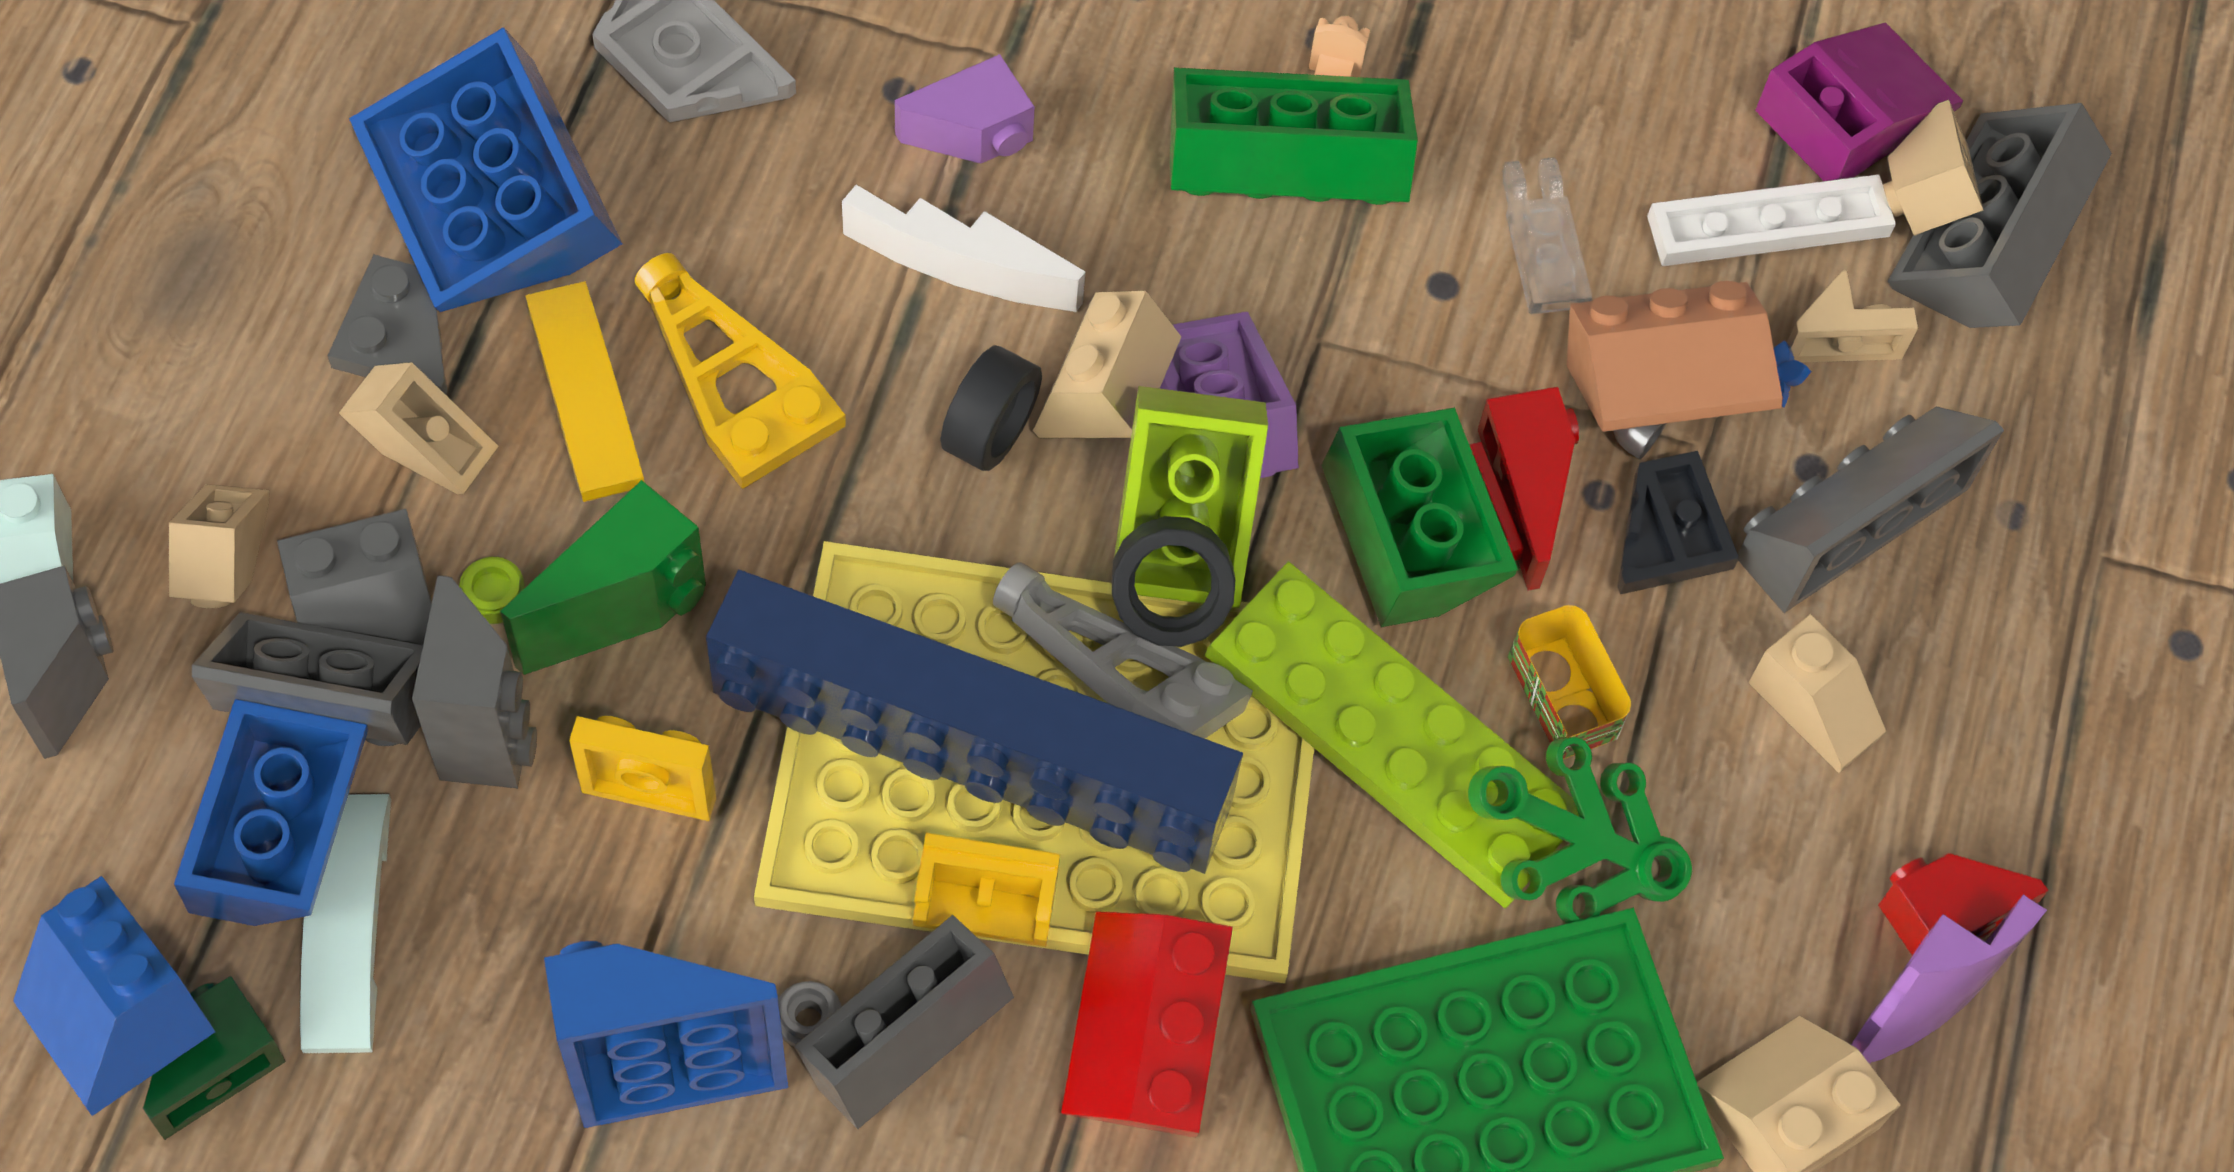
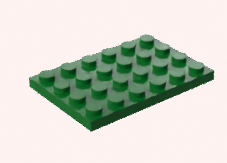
[1250,907,1724,1172]

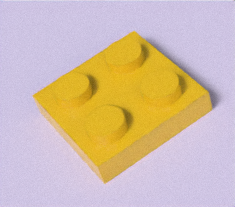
[569,716,716,821]

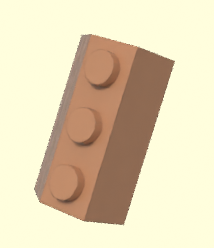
[1567,281,1783,432]

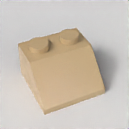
[1033,291,1181,438]
[1697,1016,1900,1172]

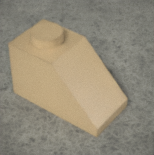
[1883,100,1983,235]
[339,362,499,494]
[169,485,269,608]
[1749,614,1886,773]

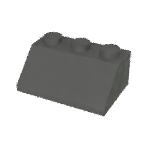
[412,576,537,789]
[192,612,423,746]

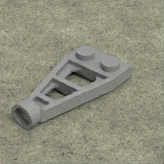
[993,562,1253,739]

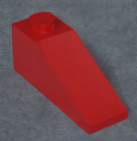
[1477,387,1579,591]

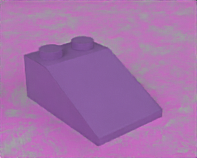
[1160,312,1299,478]

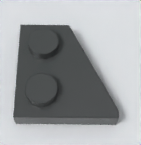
[327,254,448,395]

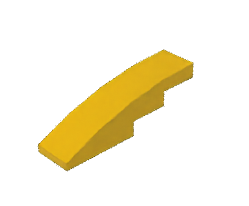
[525,281,645,502]

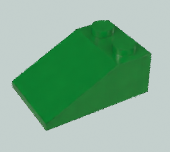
[500,480,706,675]

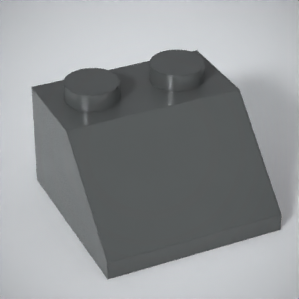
[277,509,432,645]
[0,565,114,759]

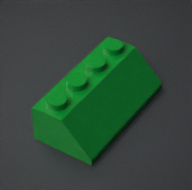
[1170,67,1418,205]

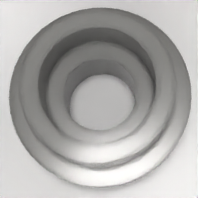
[778,981,842,1046]

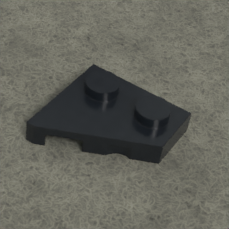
[1617,450,1739,595]

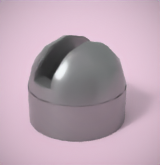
[1614,423,1667,460]

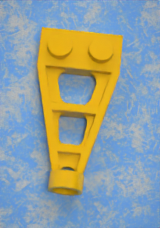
[635,253,846,489]

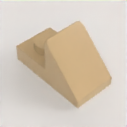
[1787,270,1918,362]

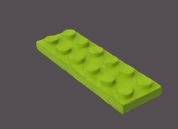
[1204,561,1579,909]

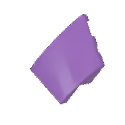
[1851,895,2047,1063]

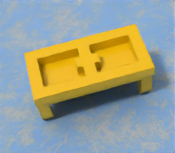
[913,833,1060,947]

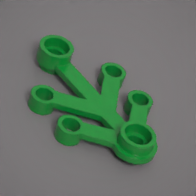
[1468,737,1692,923]

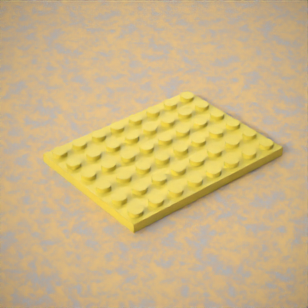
[754,541,1314,983]

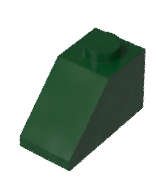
[143,976,286,1140]

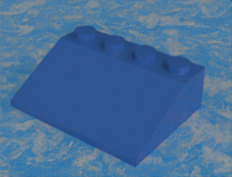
[349,27,623,312]
[544,941,789,1128]

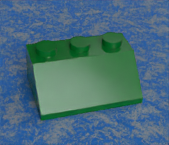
[1321,407,1518,628]

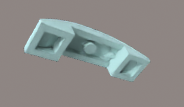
[300,794,391,1053]

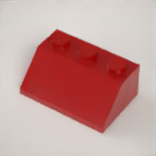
[1061,911,1233,1138]

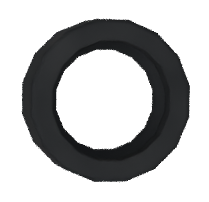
[940,345,1042,471]
[1112,516,1236,647]

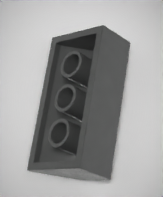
[1887,103,2112,328]
[1738,406,2004,613]

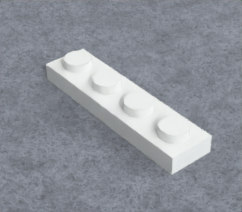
[1647,175,1896,266]

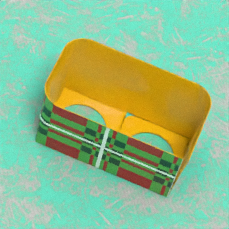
[1507,605,1631,759]

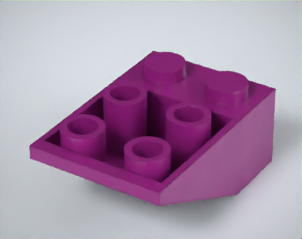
[1755,22,1963,181]

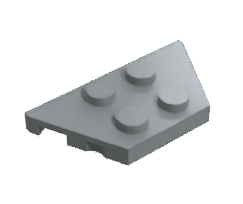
[592,0,796,123]

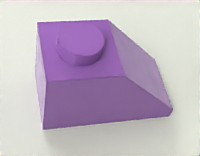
[895,54,1035,164]

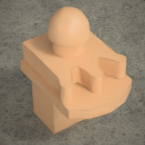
[1308,16,1370,77]

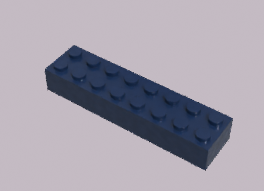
[706,569,1243,874]

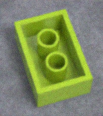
[1114,386,1268,608]

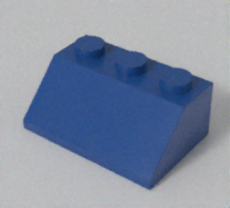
[174,699,368,926]
[13,876,215,1116]

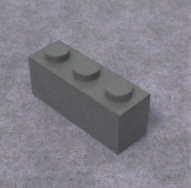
[794,915,1014,1129]

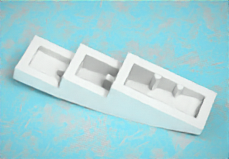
[842,185,1085,312]

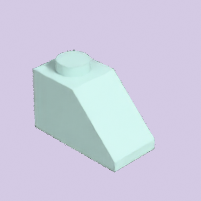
[0,474,73,584]

